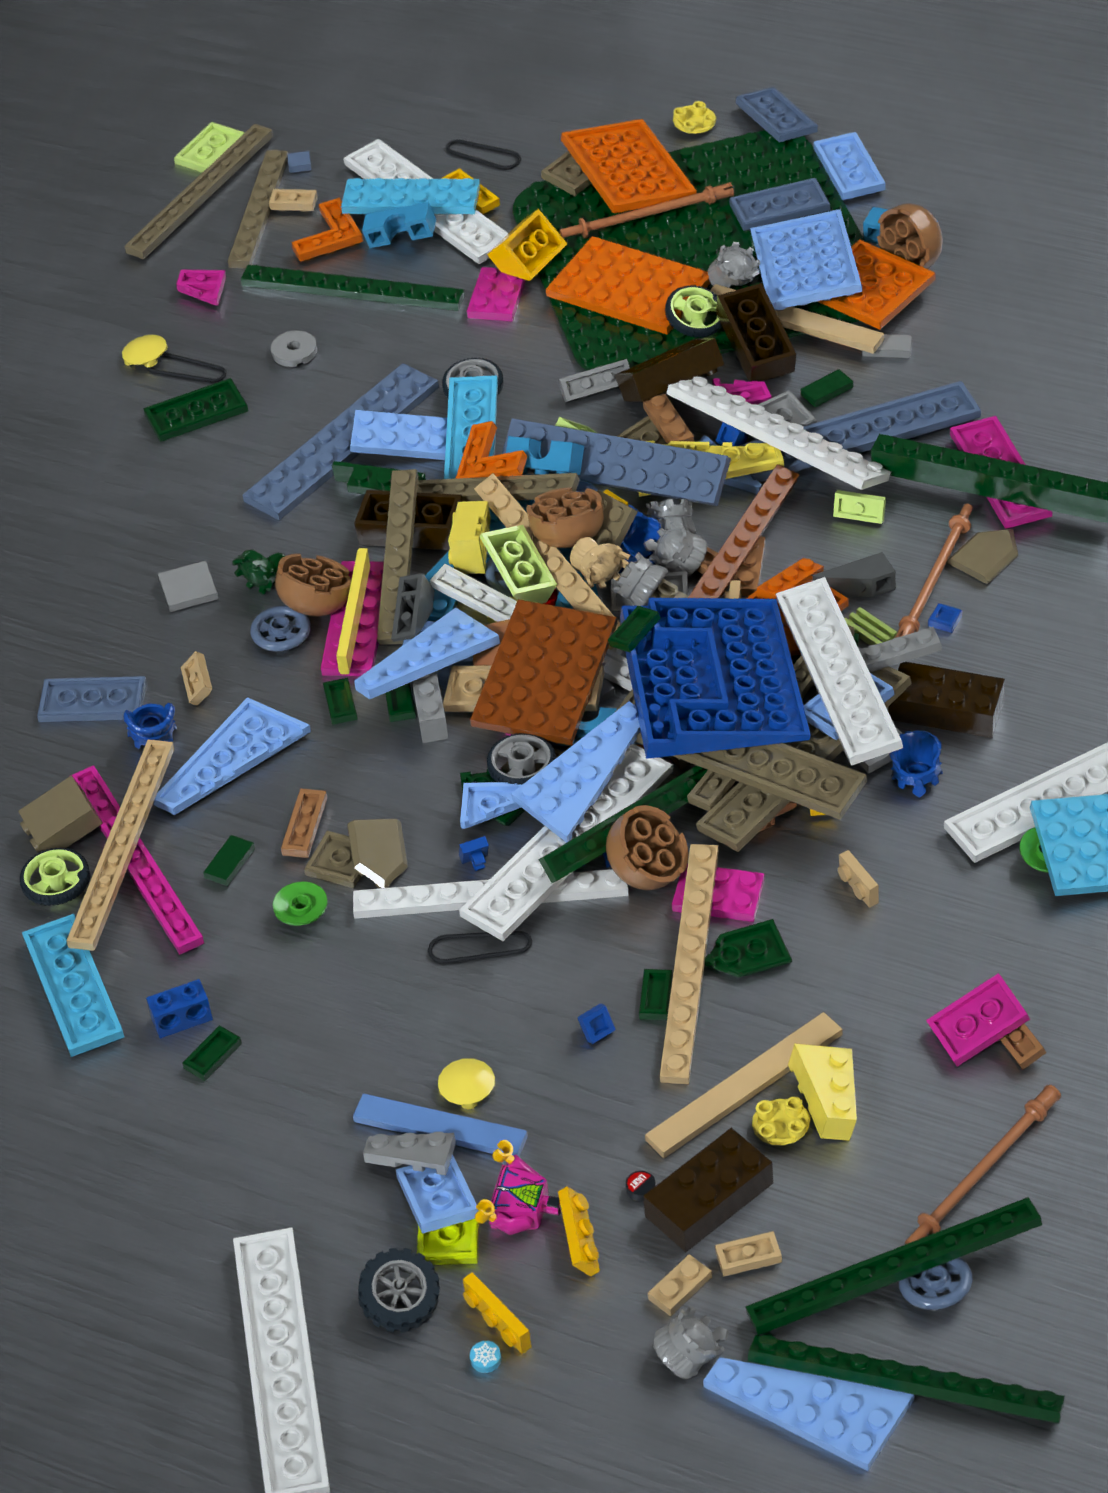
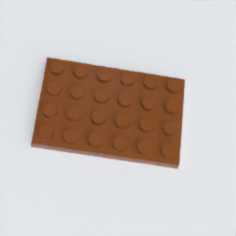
[470,599,618,746]

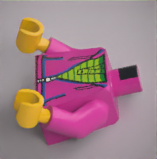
[475,1140,561,1235]

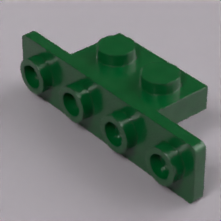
[332,461,426,494]

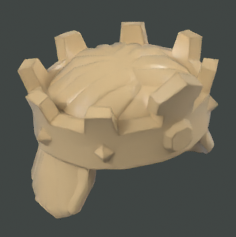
[570,537,630,589]

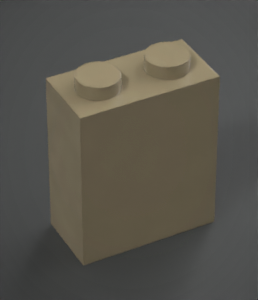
[18,775,103,853]

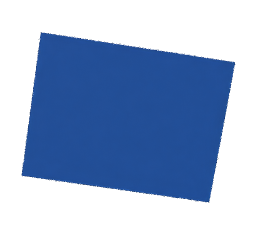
[619,598,811,759]

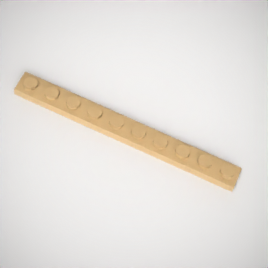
[474,473,620,650]
[66,740,175,951]
[660,844,719,1084]

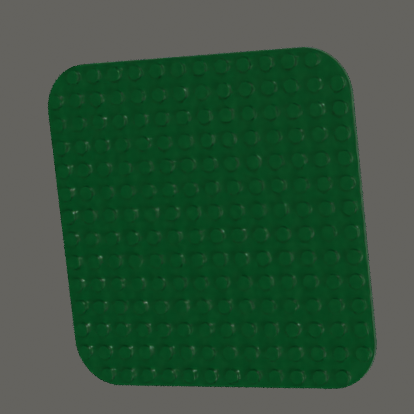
[513,130,866,370]

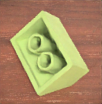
[479,525,557,604]

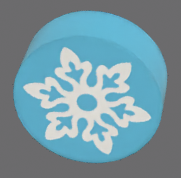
[470,1341,501,1373]

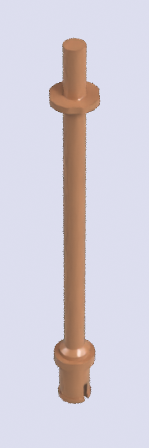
[559,182,734,239]
[894,504,973,638]
[905,1085,1061,1244]

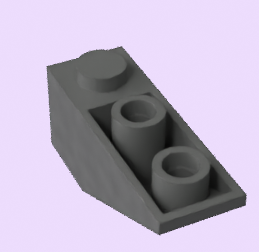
[812,552,896,597]

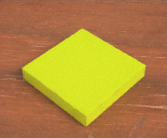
[417,1219,479,1265]

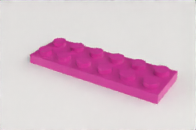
[950,416,1053,529]
[321,561,384,676]

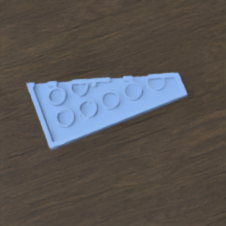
[354,607,500,700]
[153,697,311,815]
[511,701,641,843]
[703,1357,915,1471]

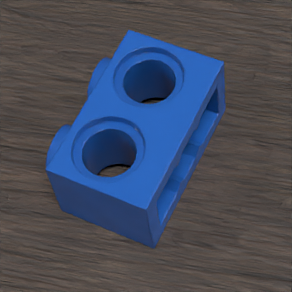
[146,979,213,1039]

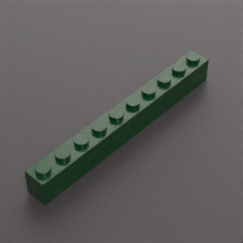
[871,434,1108,523]

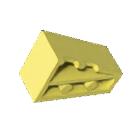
[448,501,491,574]
[788,1044,857,1141]

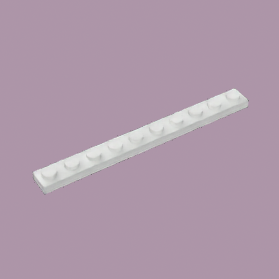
[430,564,632,691]
[353,869,629,919]

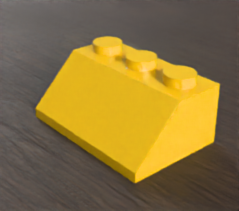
[487,209,567,281]

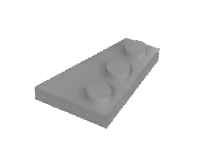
[363,1132,456,1175]

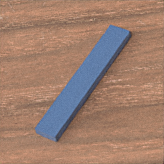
[353,1093,528,1157]

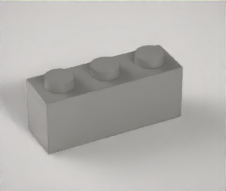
[411,671,449,743]

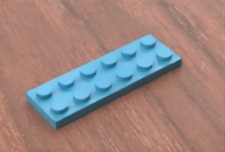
[341,178,480,214]
[444,375,498,479]
[22,914,125,1057]

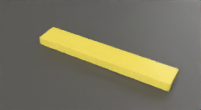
[336,548,370,674]

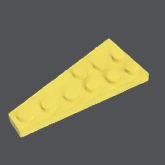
[638,440,784,497]

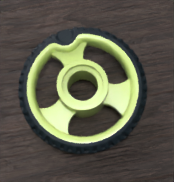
[665,285,722,338]
[20,847,90,906]

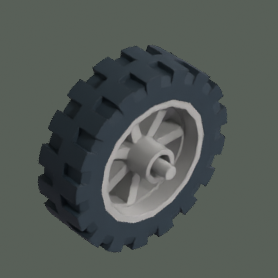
[358,1248,440,1332]

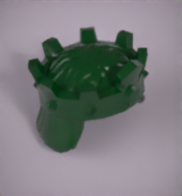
[232,549,286,595]

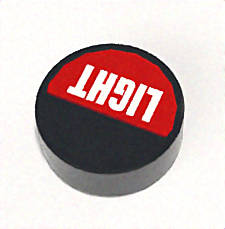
[626,1171,656,1201]

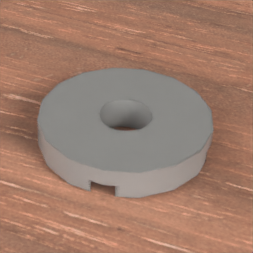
[271,331,318,367]

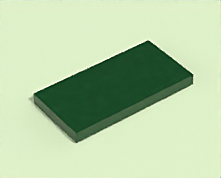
[143,378,249,442]

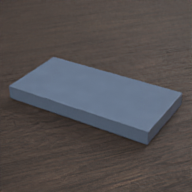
[736,87,818,142]
[729,178,830,231]
[37,676,147,722]

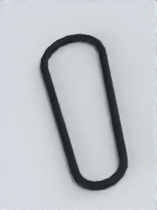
[446,139,521,169]
[146,353,227,382]
[428,931,532,963]

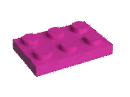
[467,267,526,322]
[672,863,765,922]
[926,973,1030,1067]

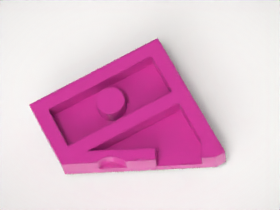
[176,270,226,305]
[712,378,772,405]

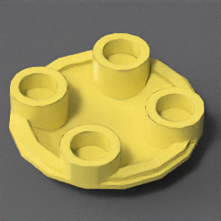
[673,101,716,134]
[122,335,168,367]
[438,1058,496,1109]
[752,1097,810,1146]

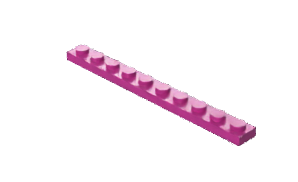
[70,765,204,955]

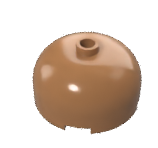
[877,203,943,269]
[526,487,604,548]
[275,553,352,616]
[606,805,688,890]

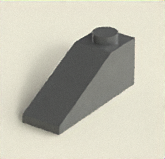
[391,573,435,642]

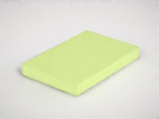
[174,122,245,173]

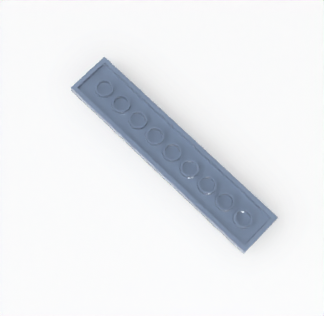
[243,363,439,521]
[738,381,981,482]
[502,418,731,506]

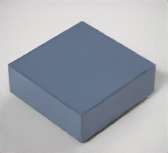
[288,151,311,173]

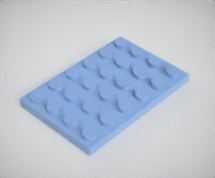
[750,209,863,310]

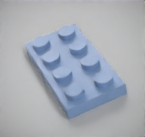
[814,132,885,200]
[350,410,447,460]

